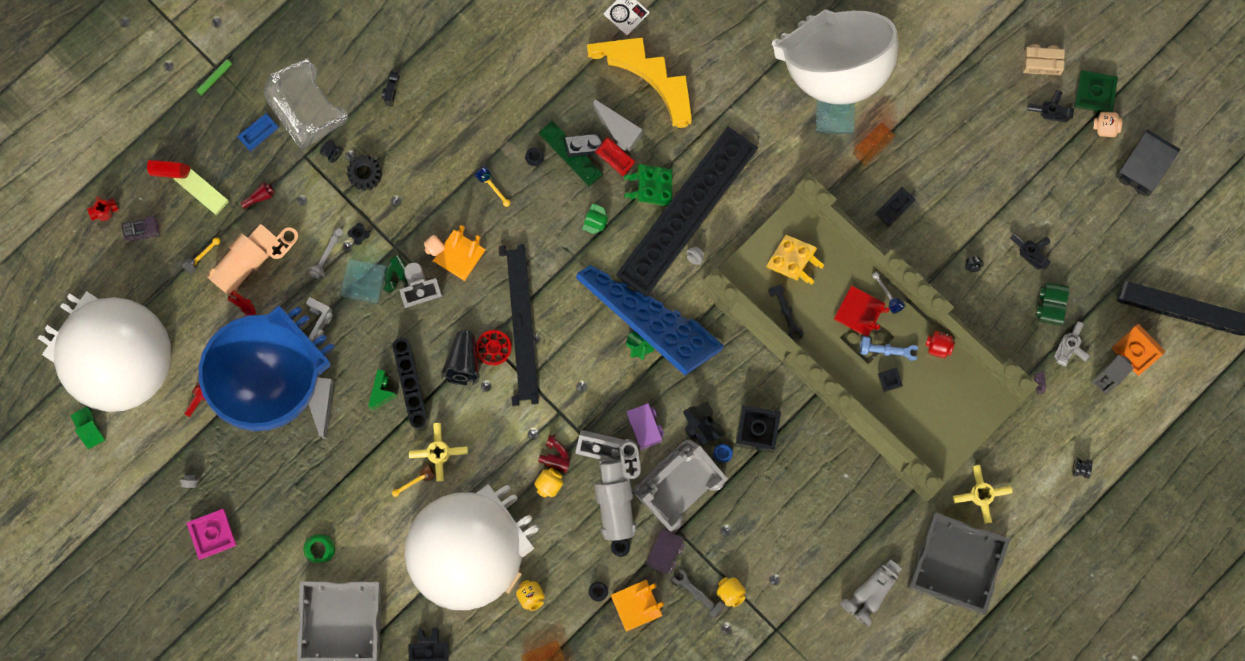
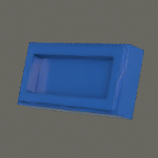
[237,113,279,151]

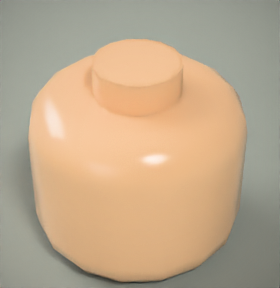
[424,235,445,256]

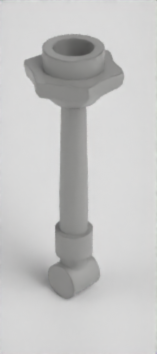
[308,228,343,279]

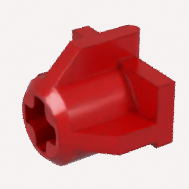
[87,196,118,221]

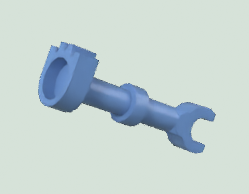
[860,336,918,361]

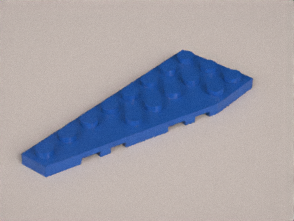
[576,265,724,375]

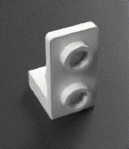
[306,297,333,342]

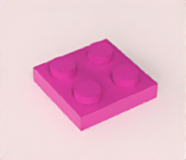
[187,509,237,560]

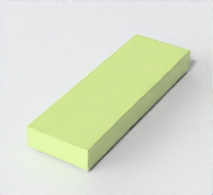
[174,169,229,216]

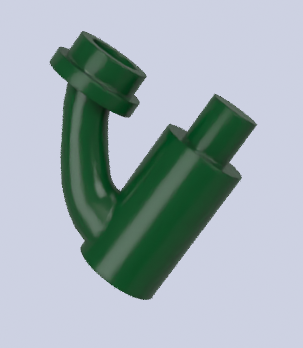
[383,255,408,293]

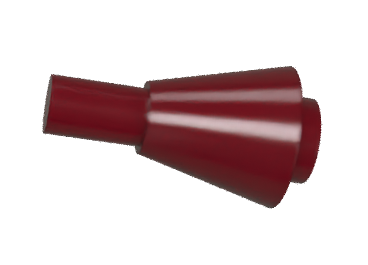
[240,182,275,209]

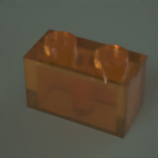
[853,123,895,166]

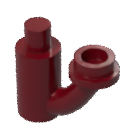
[538,434,571,473]

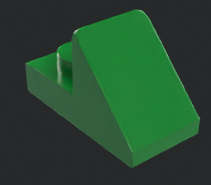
[368,369,397,410]
[70,406,106,450]

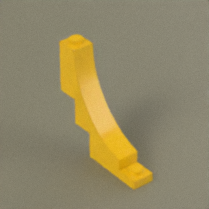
[587,38,692,128]

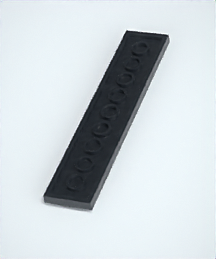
[616,126,758,297]

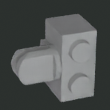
[399,263,442,308]

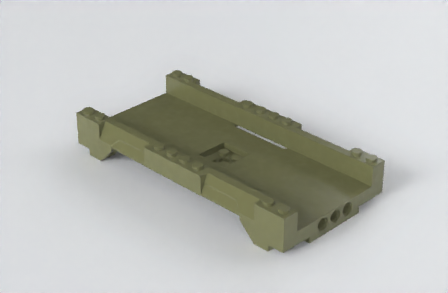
[701,174,1039,502]

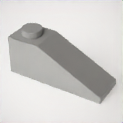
[593,100,642,153]
[309,378,334,439]

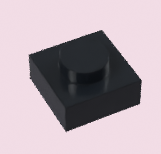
[877,368,903,393]

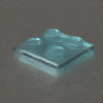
[815,99,855,135]
[340,259,386,304]

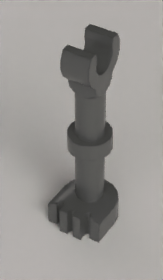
[673,570,726,618]

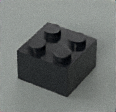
[735,405,781,453]

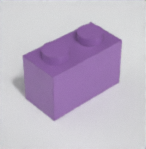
[627,404,664,450]

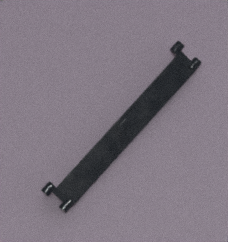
[498,244,539,406]

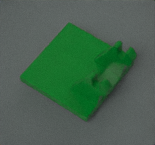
[624,164,672,206]

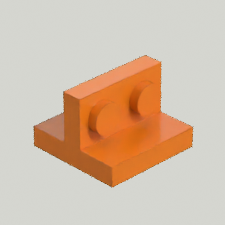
[1111,324,1166,376]

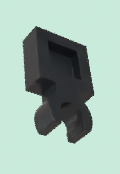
[382,71,400,107]

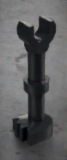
[768,284,803,340]

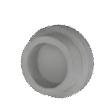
[687,247,705,265]
[179,475,199,488]

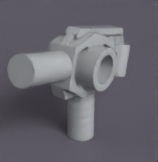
[1054,321,1090,367]

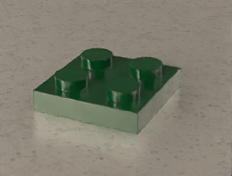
[1074,70,1118,113]

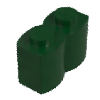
[1035,282,1069,326]

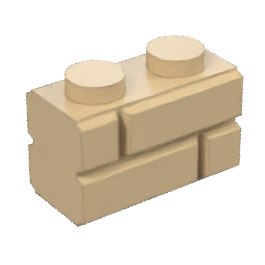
[1023,44,1065,75]

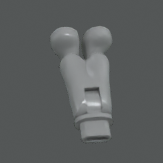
[840,560,902,627]

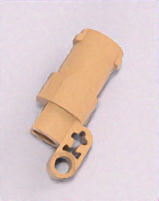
[207,224,298,297]

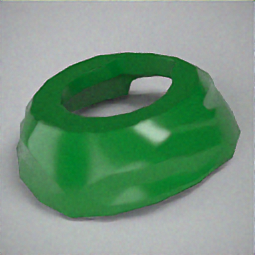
[303,534,336,563]

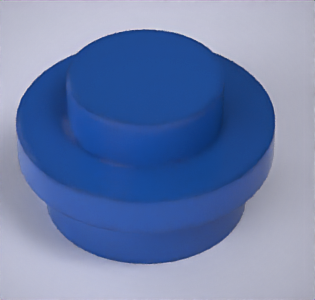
[713,444,733,463]

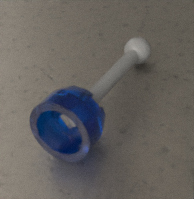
[872,272,906,315]

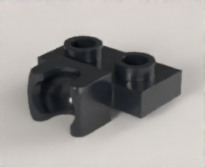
[408,627,449,661]

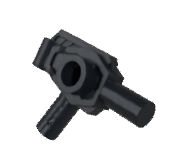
[1027,90,1074,123]
[1010,233,1051,270]

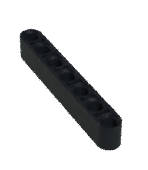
[1116,281,1245,336]

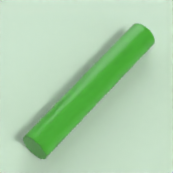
[196,59,232,96]

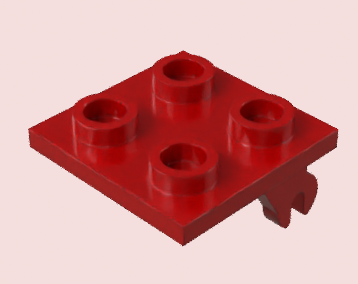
[833,286,890,337]

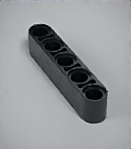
[393,337,429,431]

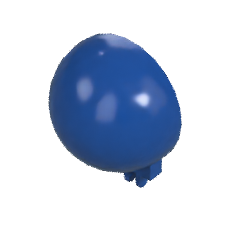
[199,306,335,431]

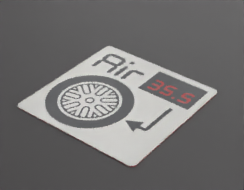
[604,0,649,35]

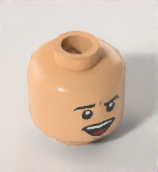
[1094,112,1122,137]

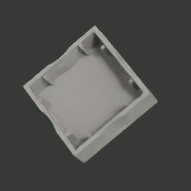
[297,582,382,661]

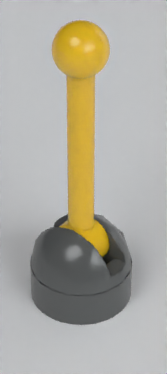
[181,237,220,275]

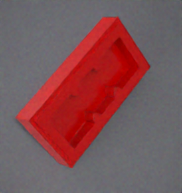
[594,137,635,176]

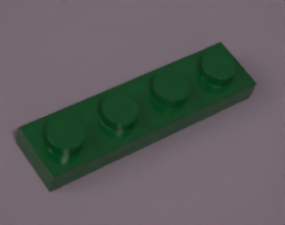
[538,120,603,187]

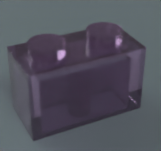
[645,529,685,576]

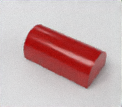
[147,160,190,179]

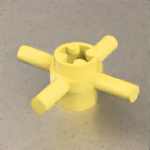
[409,423,468,482]
[953,465,1012,524]

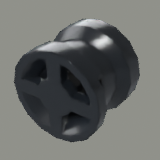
[320,139,344,163]
[1072,457,1093,479]

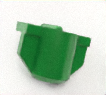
[582,202,608,234]
[626,331,655,360]

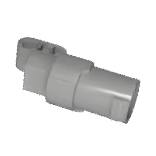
[594,439,640,540]

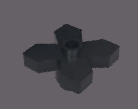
[683,402,726,445]

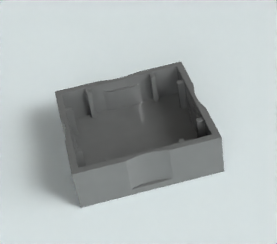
[907,513,1010,615]

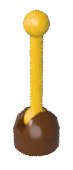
[392,464,436,497]

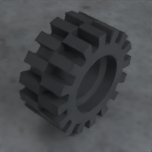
[346,154,382,191]

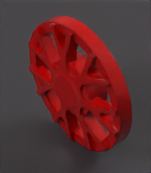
[476,330,512,366]

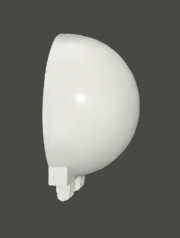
[772,9,899,105]
[38,291,171,412]
[404,484,539,610]

